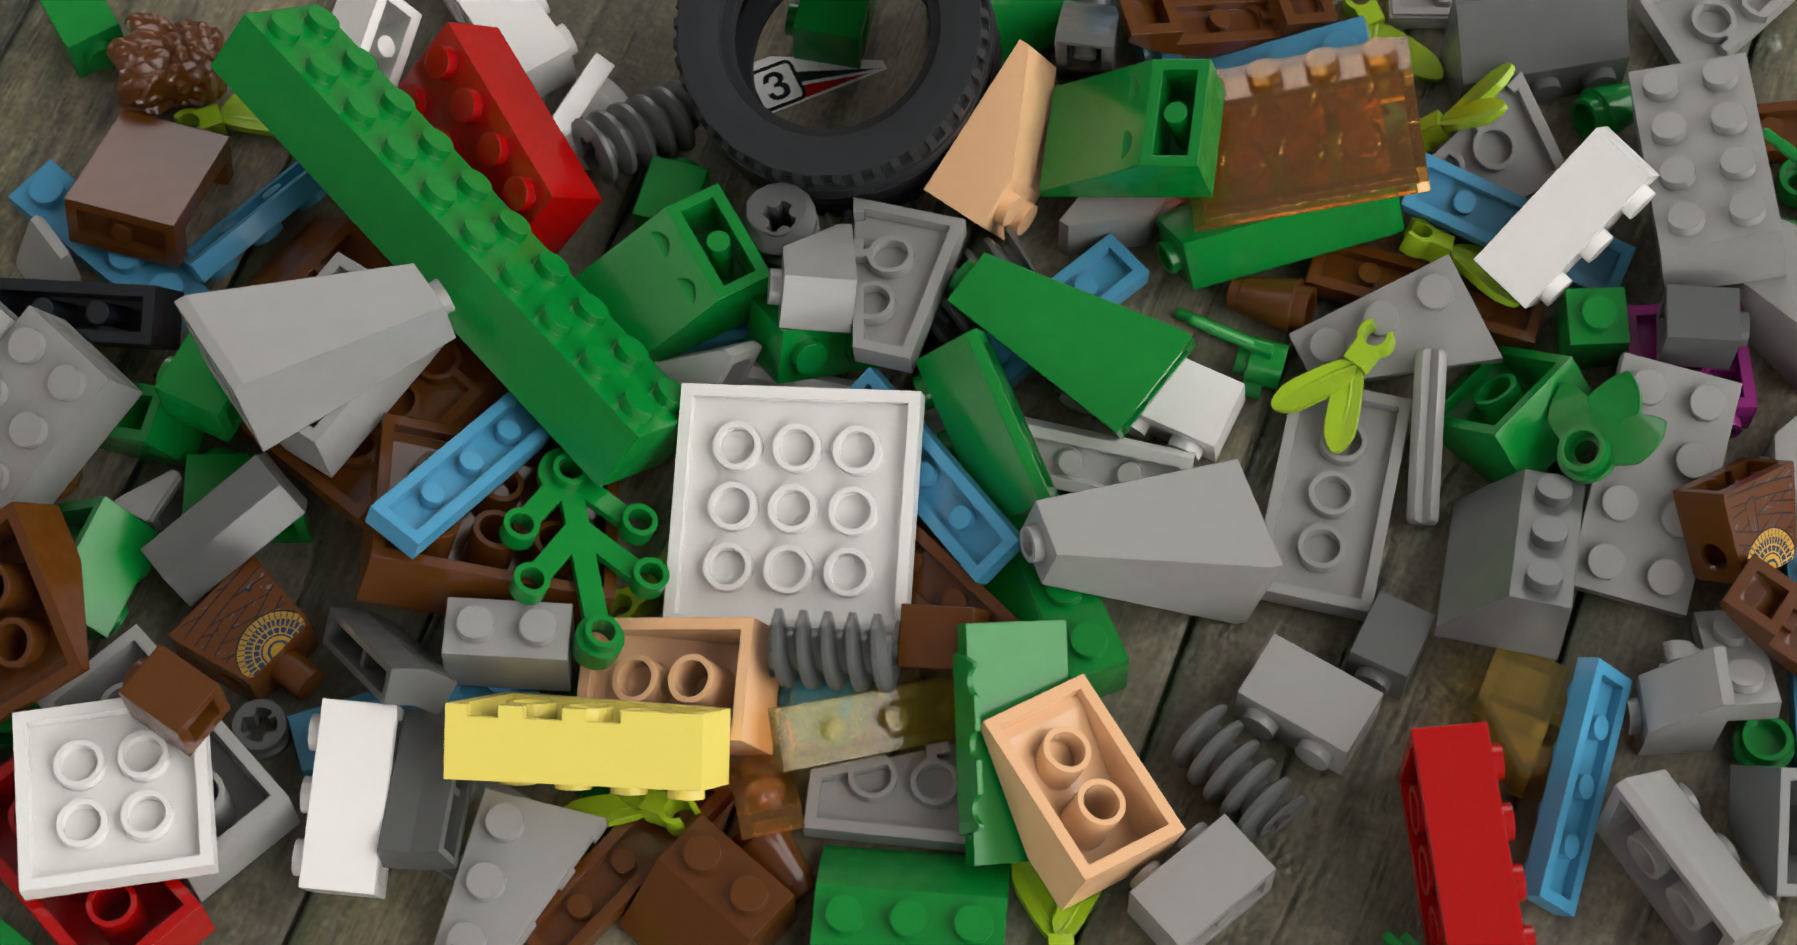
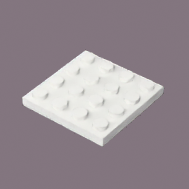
[663,383,925,632]

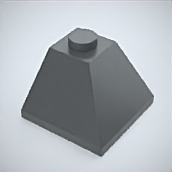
[1728,764,1797,897]

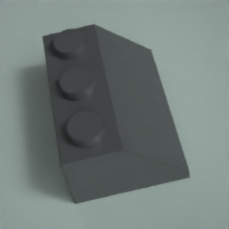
[1439,0,1630,106]
[1434,469,1585,660]

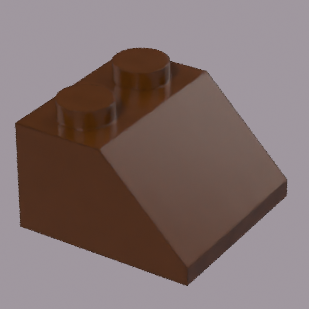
[619,814,798,945]

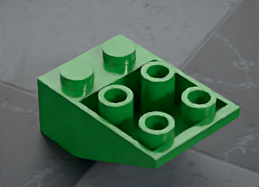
[1039,59,1225,198]
[574,183,769,362]

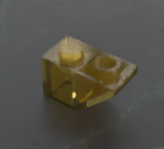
[1471,648,1570,798]

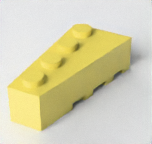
[443,691,731,801]

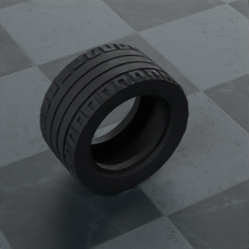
[673,0,1003,217]

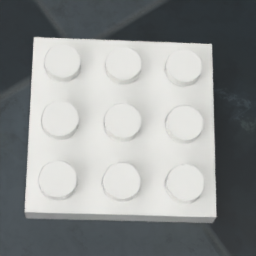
[12,698,219,900]

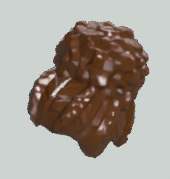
[107,12,228,117]

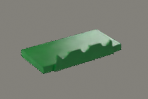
[953,620,1069,866]

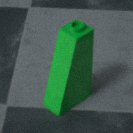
[1156,132,1404,290]
[947,252,1197,439]

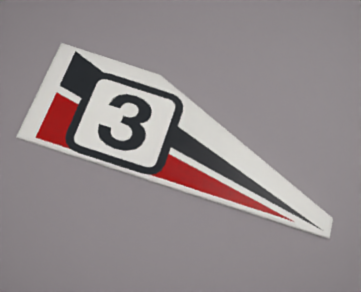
[754,56,887,113]

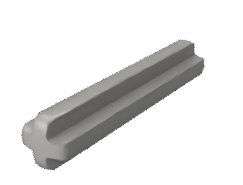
[1406,348,1447,526]

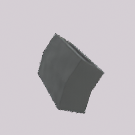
[140,453,308,606]
[322,607,458,716]
[377,709,473,871]

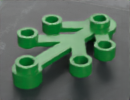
[499,448,670,670]

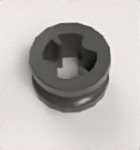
[232,699,292,761]

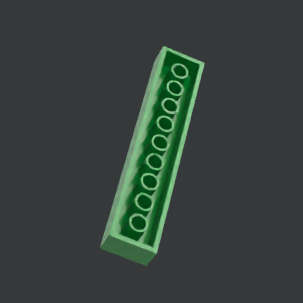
[210,4,681,487]

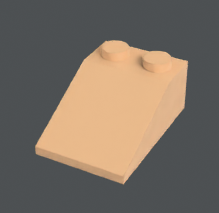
[924,39,1057,240]
[577,617,779,756]
[981,673,1186,911]

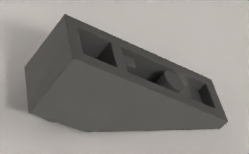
[1055,0,1120,82]

